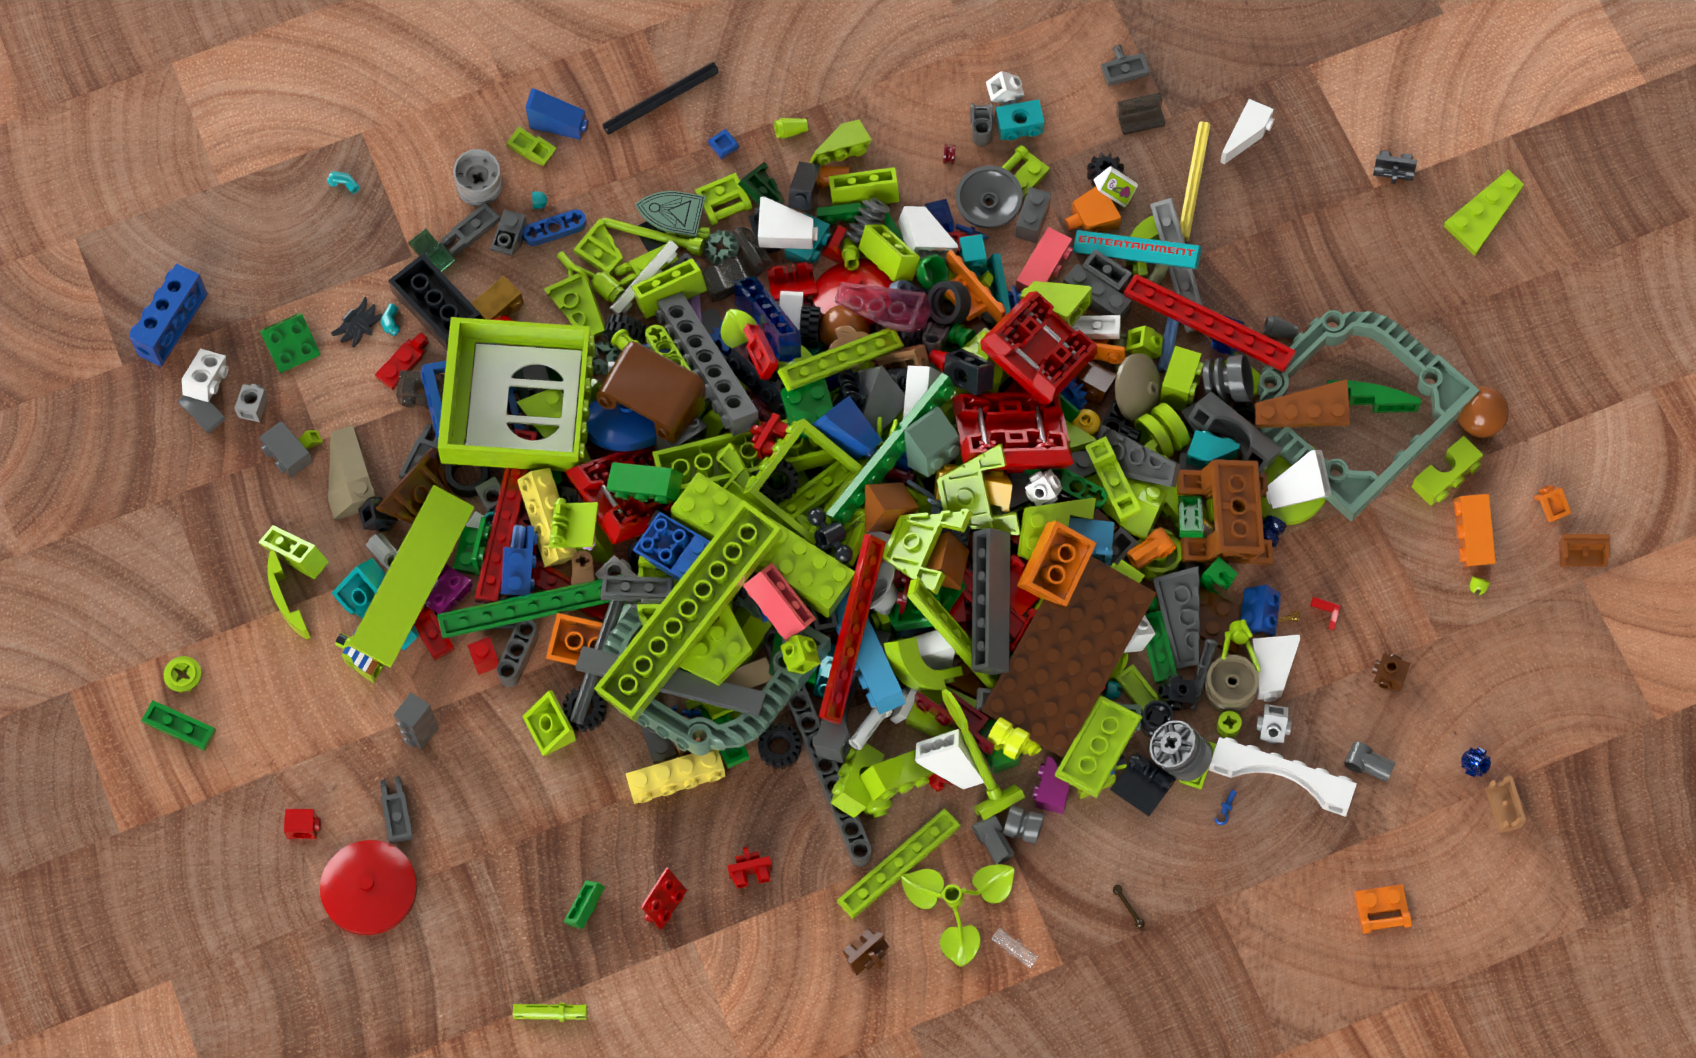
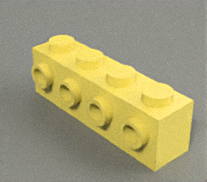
[517,468,577,567]
[626,749,726,804]

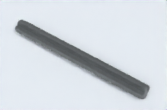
[570,601,625,725]

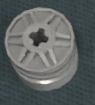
[453,149,503,207]

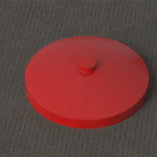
[812,259,899,325]
[320,840,417,936]

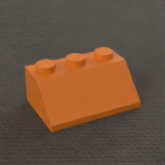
[1017,521,1097,607]
[546,613,603,666]

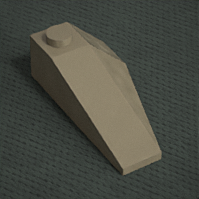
[328,425,376,520]

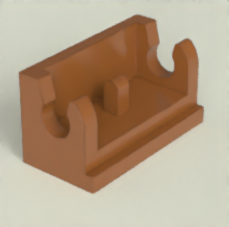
[1559,534,1610,567]

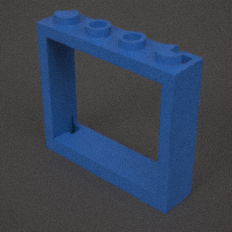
[421,356,526,443]

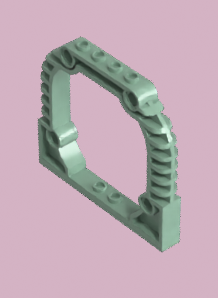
[1257,310,1480,522]
[603,594,831,756]

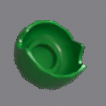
[916,254,949,290]

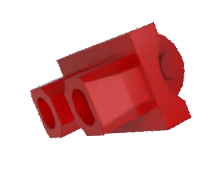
[750,413,789,460]
[727,846,772,889]

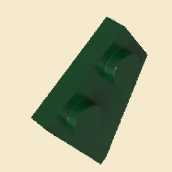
[738,162,785,206]

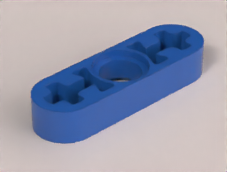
[523,209,587,246]

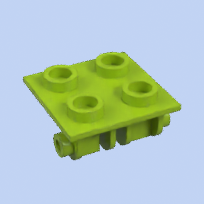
[549,498,599,548]

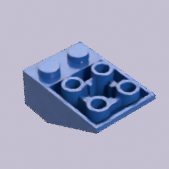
[633,512,710,582]

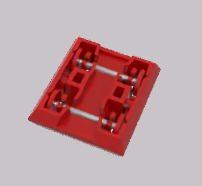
[980,291,1098,404]
[952,392,1073,473]
[566,445,675,545]

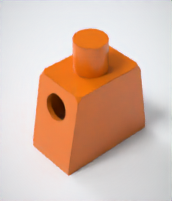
[1064,186,1121,233]

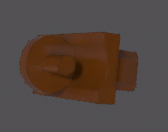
[843,929,889,975]

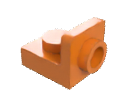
[1534,485,1572,522]

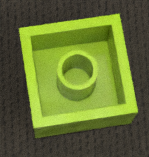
[1159,346,1204,411]

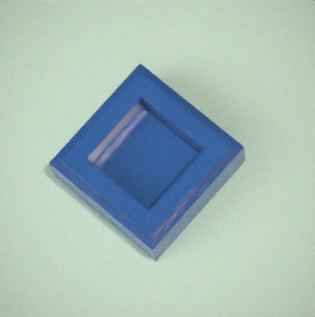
[708,129,739,159]

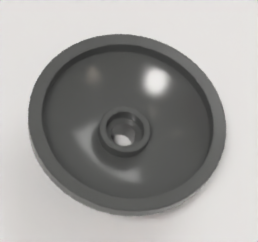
[955,165,1023,228]

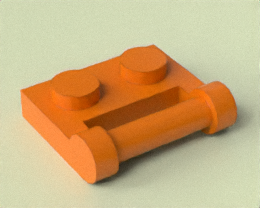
[1354,884,1412,934]

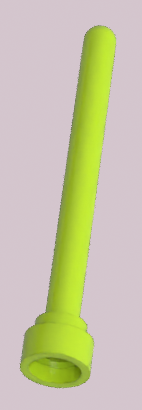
[602,217,705,256]

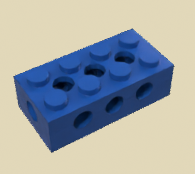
[129,263,208,367]

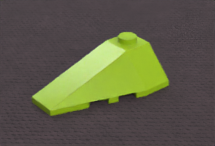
[1070,473,1168,540]

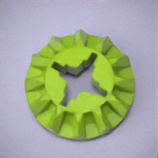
[164,656,202,693]

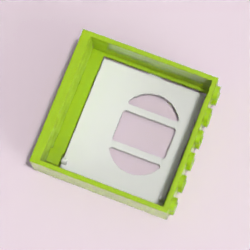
[438,317,595,472]

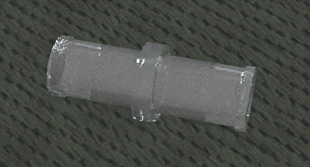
[991,928,1039,969]

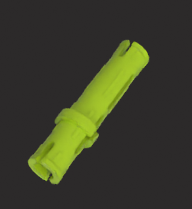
[513,1002,588,1022]

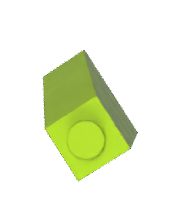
[1020,281,1092,327]

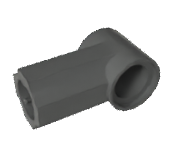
[1344,742,1396,782]
[972,815,1014,865]

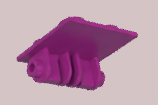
[424,564,473,616]

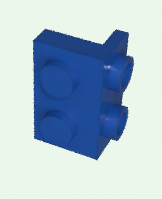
[1240,585,1281,636]

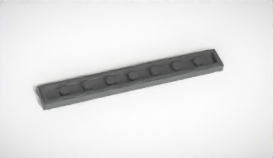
[576,646,766,717]

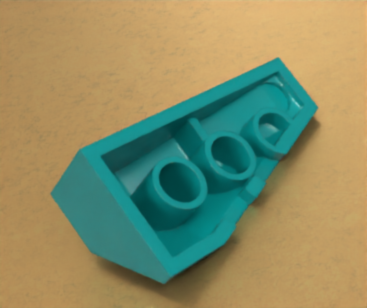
[332,558,420,650]

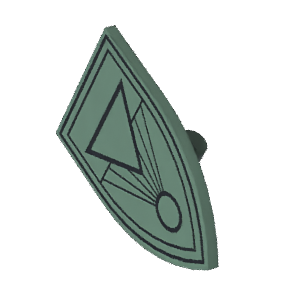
[635,191,705,237]

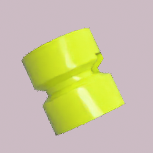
[987,717,1030,760]

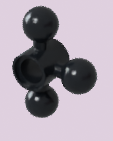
[807,507,853,564]

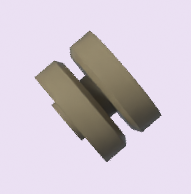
[1204,655,1259,714]

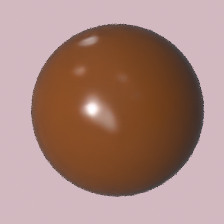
[819,304,870,349]
[1457,386,1509,438]

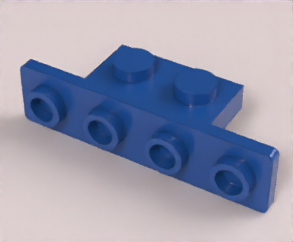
[501,526,538,596]

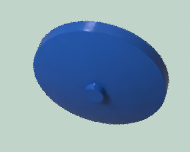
[587,399,657,451]

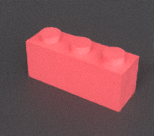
[1016,227,1073,292]
[743,563,816,642]

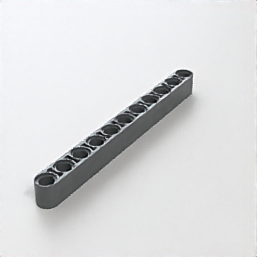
[764,629,871,867]

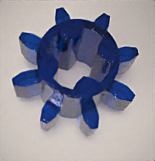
[1461,747,1491,777]

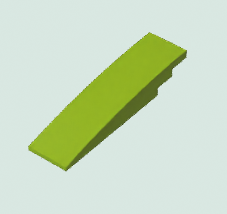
[348,485,475,668]

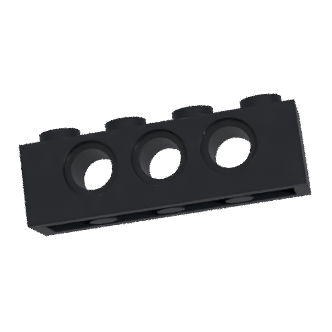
[726,341,787,420]

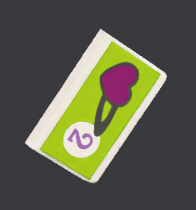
[1094,166,1138,207]

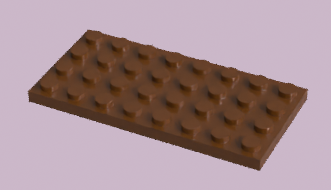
[980,556,1157,759]

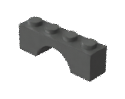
[1188,392,1282,476]

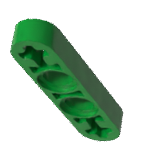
[1024,468,1108,509]

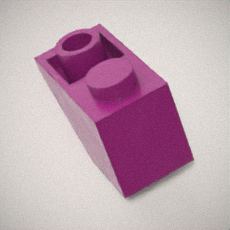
[1032,756,1070,814]

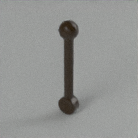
[1113,885,1145,928]

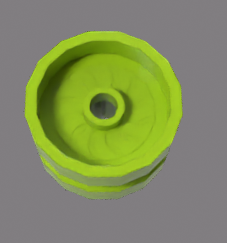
[1134,402,1190,458]

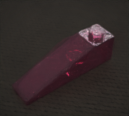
[834,282,932,333]

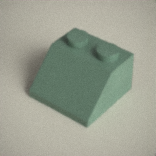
[904,406,960,477]

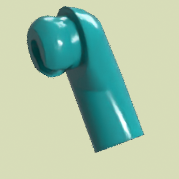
[327,171,360,194]
[381,303,400,336]

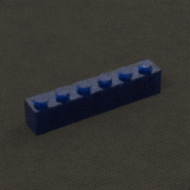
[734,276,801,362]

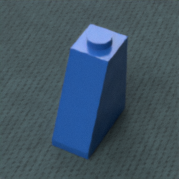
[525,88,589,140]
[811,396,882,461]

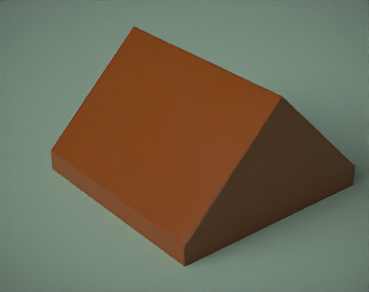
[865,482,919,532]
[926,531,969,590]

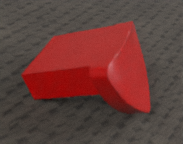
[821,225,847,263]
[1310,597,1342,630]

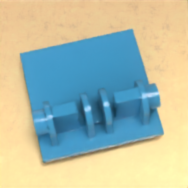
[1068,517,1114,566]

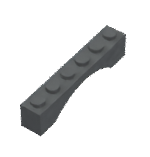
[812,629,893,763]

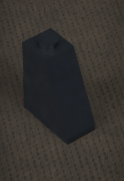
[788,161,821,211]

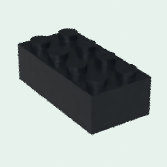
[388,253,482,351]

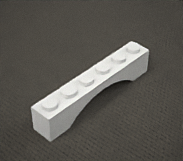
[1209,737,1357,817]

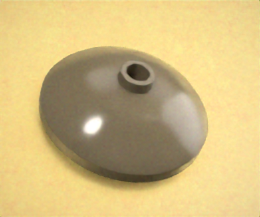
[1115,354,1162,422]

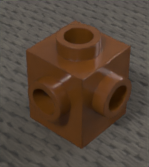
[1372,654,1411,692]

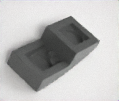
[177,395,226,434]

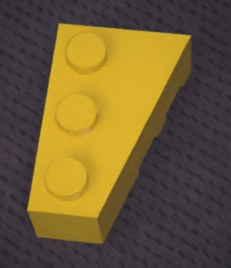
[934,464,1012,512]

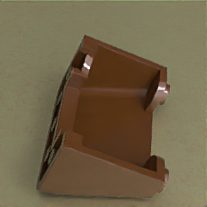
[597,341,705,444]

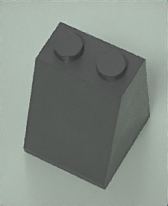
[858,366,905,433]

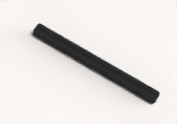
[602,62,718,134]

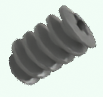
[845,197,891,244]

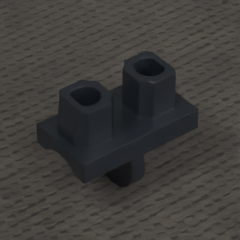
[1373,150,1417,184]

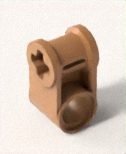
[571,551,595,585]

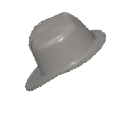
[869,561,899,615]

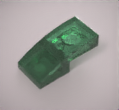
[408,229,455,271]

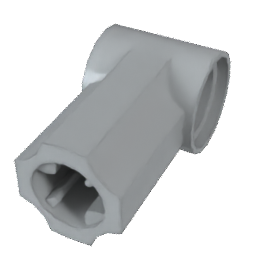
[366,533,398,571]

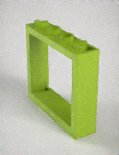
[743,418,864,545]

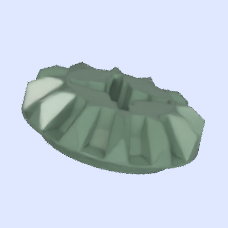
[703,230,739,265]
[592,340,620,375]

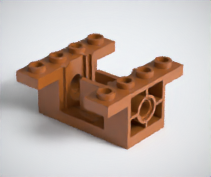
[1177,460,1274,565]

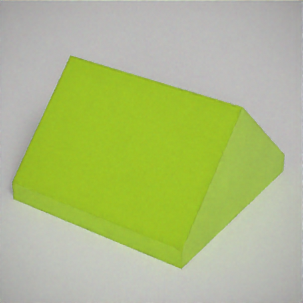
[522,690,576,756]

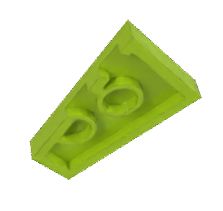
[544,271,605,338]

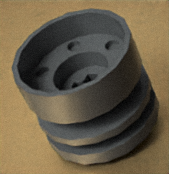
[1203,354,1254,405]
[1150,720,1212,781]

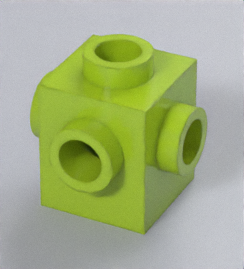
[1126,325,1163,359]
[780,634,821,674]

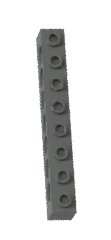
[655,292,759,436]

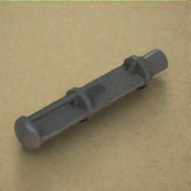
[1188,639,1218,711]

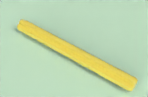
[1180,121,1210,242]

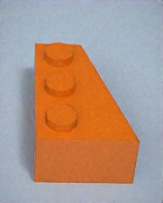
[1452,494,1496,567]

